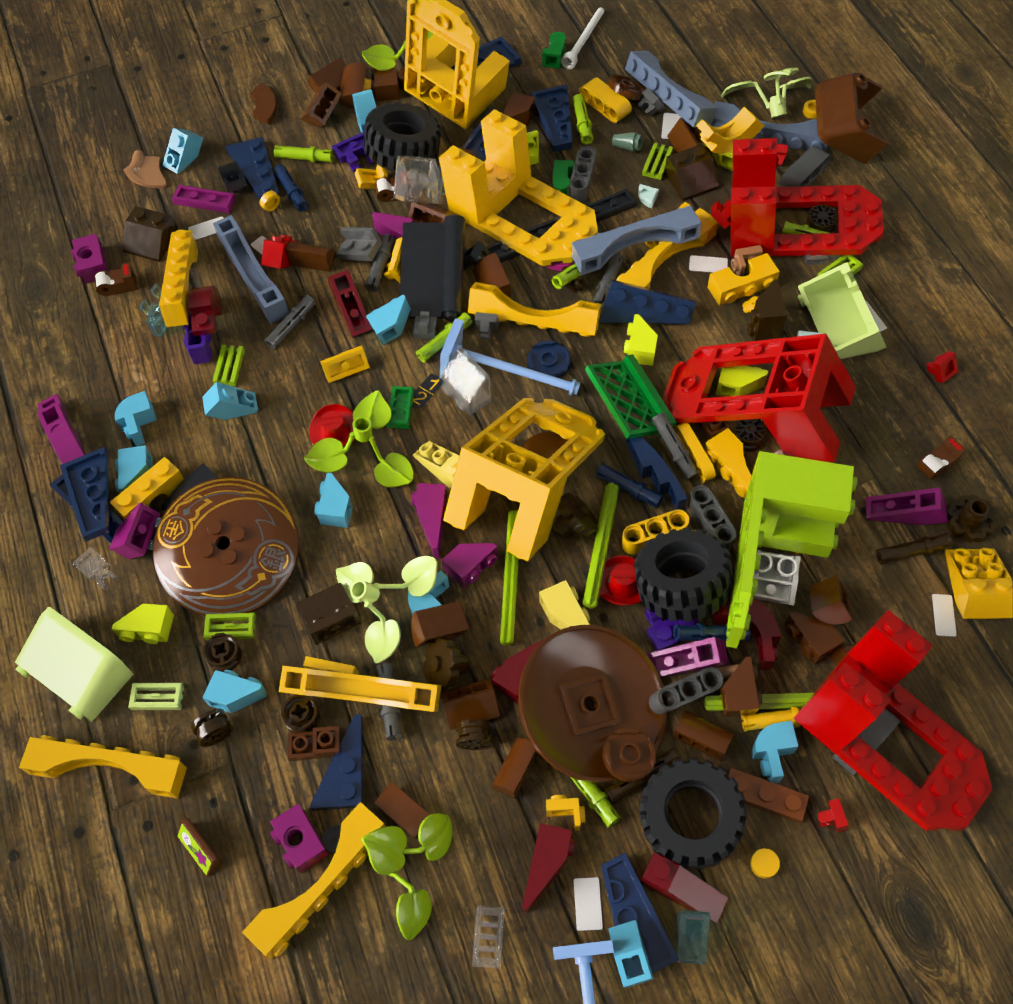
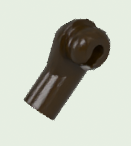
[562,266,585,292]

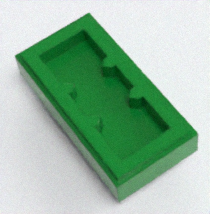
[387,386,415,429]

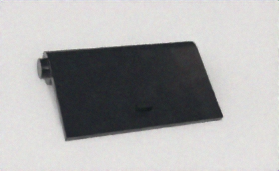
[400,215,465,321]

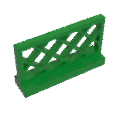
[585,354,677,439]

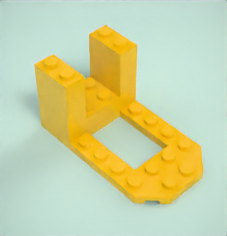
[404,0,510,129]
[439,109,598,266]
[443,398,605,561]

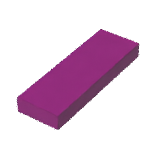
[172,185,236,213]

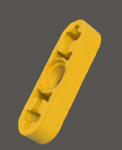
[674,423,716,482]

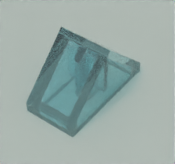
[677,910,710,964]

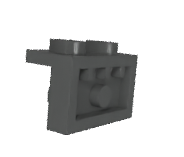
[336,227,383,261]

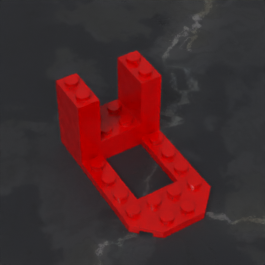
[731,138,883,257]
[662,333,856,462]
[794,610,992,831]

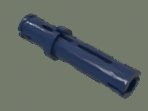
[274,164,309,212]
[596,463,664,509]
[673,623,751,641]

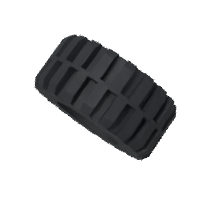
[363,102,442,173]
[634,528,733,622]
[640,757,747,870]

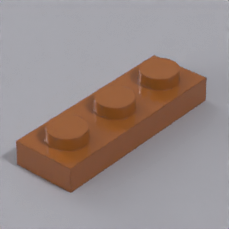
[728,768,809,824]

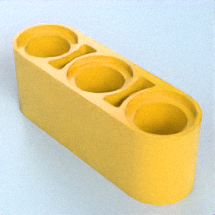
[579,78,632,123]
[621,510,690,555]

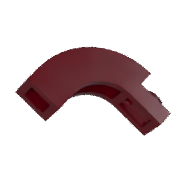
[188,285,222,336]
[713,593,782,670]

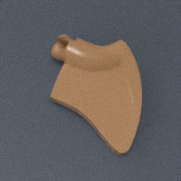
[123,150,167,188]

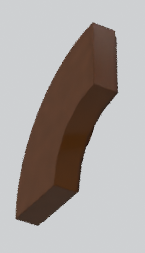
[250,83,277,125]

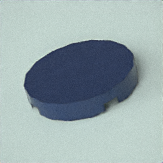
[527,341,570,378]

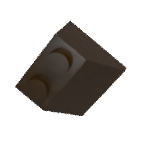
[664,144,719,201]
[122,206,177,262]
[747,280,787,341]

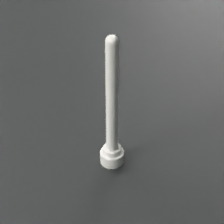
[561,7,604,69]

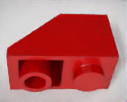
[261,234,299,269]

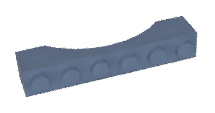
[625,51,718,127]
[711,101,827,152]
[572,205,701,275]
[213,215,289,324]

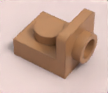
[731,245,763,276]

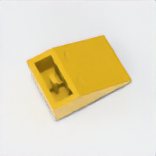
[945,548,1013,619]

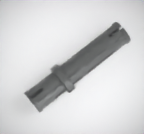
[364,234,396,292]
[592,253,624,309]
[264,295,316,349]
[651,412,699,480]
[376,663,403,741]

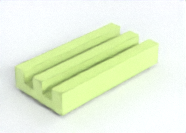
[128,683,185,710]

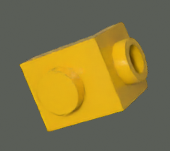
[355,164,388,189]
[546,795,585,831]

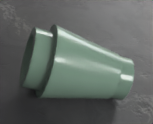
[612,132,643,153]

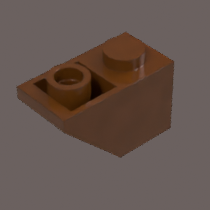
[370,68,400,101]
[503,92,535,126]
[785,612,845,665]
[720,656,762,717]

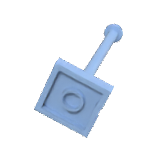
[440,318,581,396]
[553,940,614,1004]

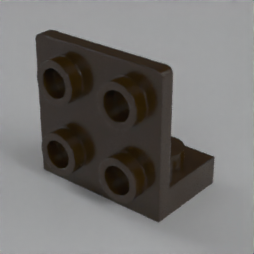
[297,583,361,645]

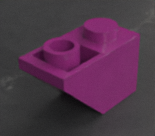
[442,543,498,588]

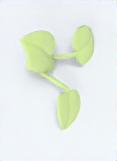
[721,68,812,119]
[336,556,437,663]

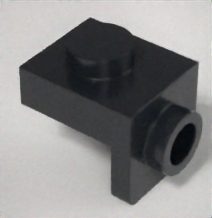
[218,161,248,193]
[464,241,485,271]

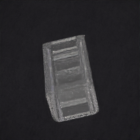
[472,904,505,969]

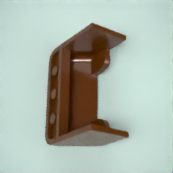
[815,72,888,164]

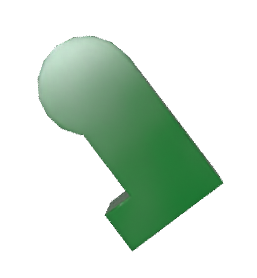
[542,32,566,69]
[553,160,574,196]

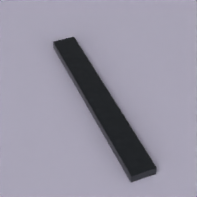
[482,188,637,263]

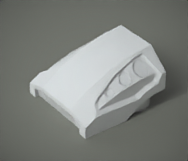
[753,550,801,606]

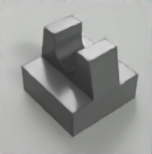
[638,87,666,117]
[413,311,437,339]
[475,312,499,340]

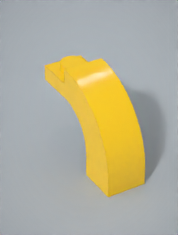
[697,107,765,154]

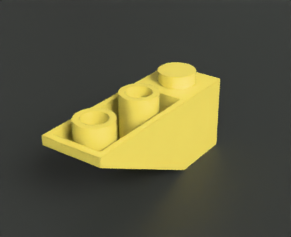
[413,441,459,489]
[539,580,590,629]

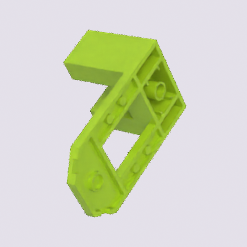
[726,451,857,648]

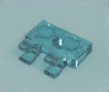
[139,284,167,337]

